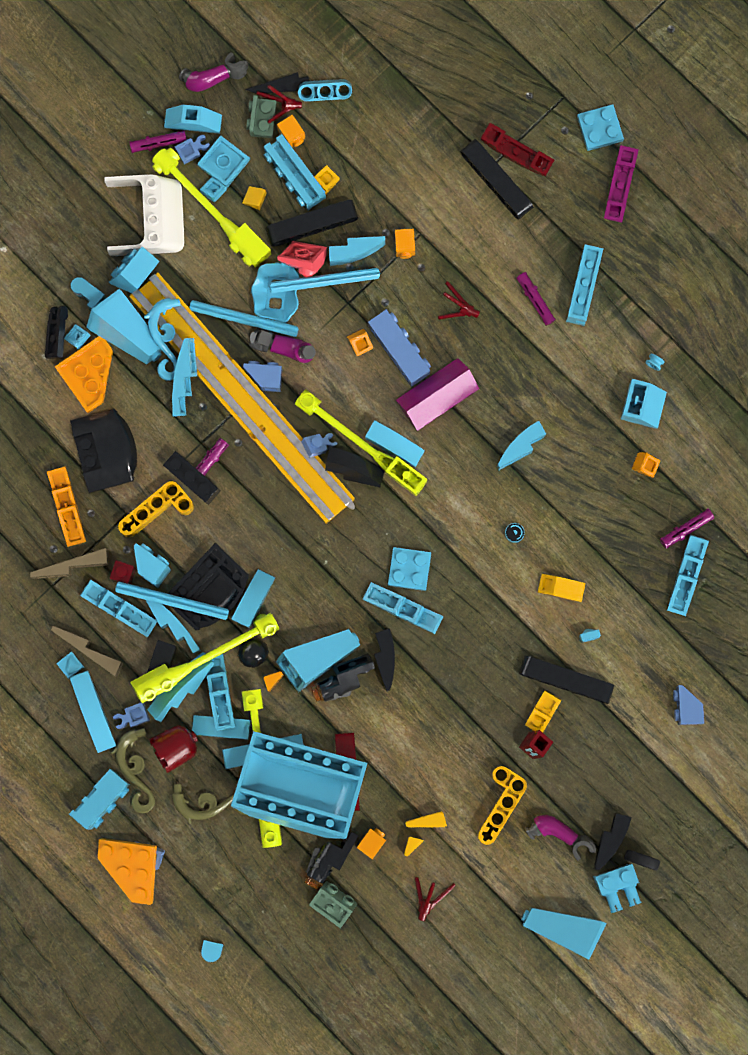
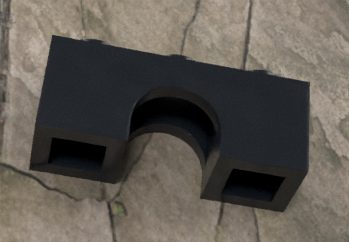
[163,451,221,505]

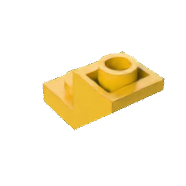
[538,574,586,602]

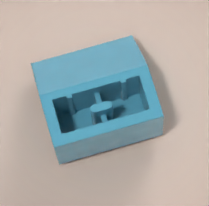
[109,247,160,293]
[621,379,667,429]
[134,543,171,588]

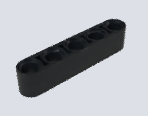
[460,139,534,220]
[265,200,359,247]
[519,655,615,704]

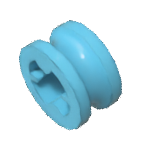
[645,354,665,371]

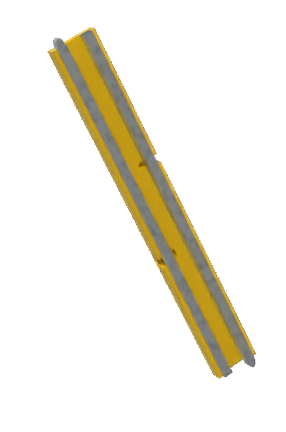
[129,273,355,524]

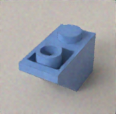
[243,361,283,392]
[673,685,704,725]

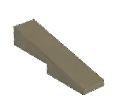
[30,548,109,579]
[51,626,123,677]

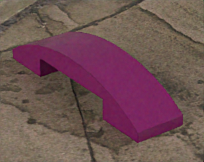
[604,145,639,223]

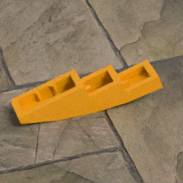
[47,466,86,547]

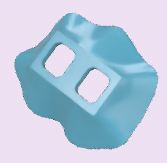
[251,263,300,323]

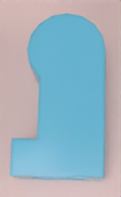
[71,277,106,310]

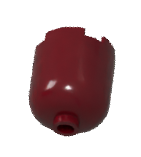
[149,725,198,773]

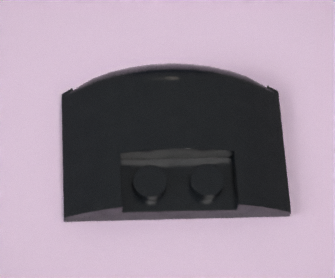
[70,409,137,493]
[168,543,249,631]

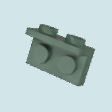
[247,95,277,139]
[309,881,357,929]

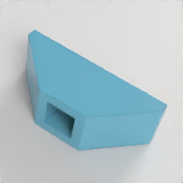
[164,105,222,134]

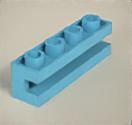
[263,134,326,210]
[566,244,603,326]

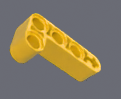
[118,481,194,538]
[478,766,527,845]

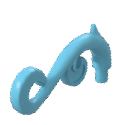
[144,298,180,381]

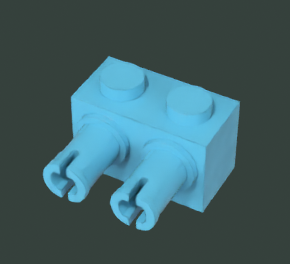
[593,864,642,913]

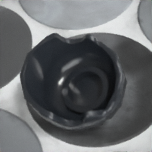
[237,638,269,668]

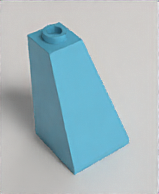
[87,289,162,365]
[276,629,360,693]
[521,907,606,960]

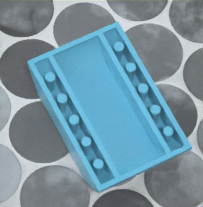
[231,731,367,839]

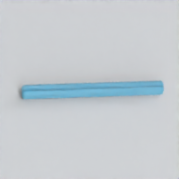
[269,268,380,293]
[189,300,299,337]
[115,582,229,620]

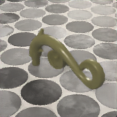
[111,728,155,814]
[172,784,246,824]

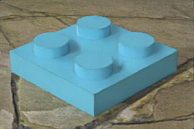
[577,105,624,151]
[197,135,250,188]
[388,547,431,591]

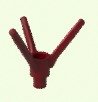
[256,85,302,124]
[438,281,480,319]
[415,877,456,921]

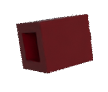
[110,560,137,584]
[519,730,553,759]

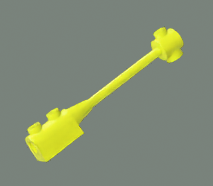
[152,147,271,267]
[295,390,427,496]
[130,613,279,703]
[242,689,282,848]

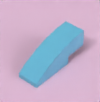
[329,236,385,266]
[365,420,425,468]
[497,421,546,470]
[232,569,275,629]
[192,715,251,740]

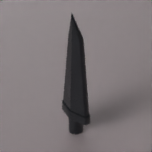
[245,72,309,94]

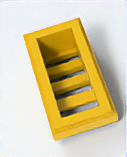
[405,811,447,827]

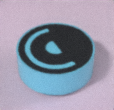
[505,523,525,543]

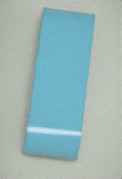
[298,79,352,101]

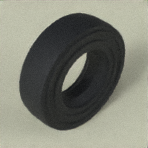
[624,850,660,870]

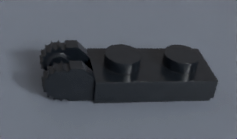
[45,306,68,359]

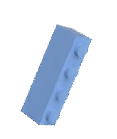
[368,309,431,387]

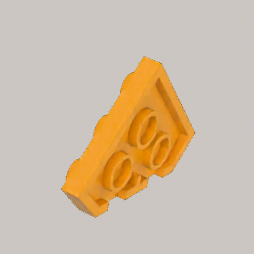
[55,336,113,413]
[98,838,157,905]

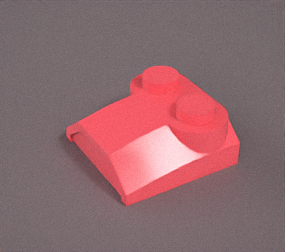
[277,241,327,277]

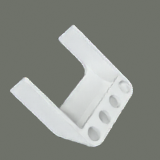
[104,174,184,256]

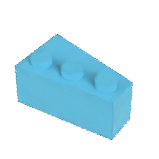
[69,769,130,830]

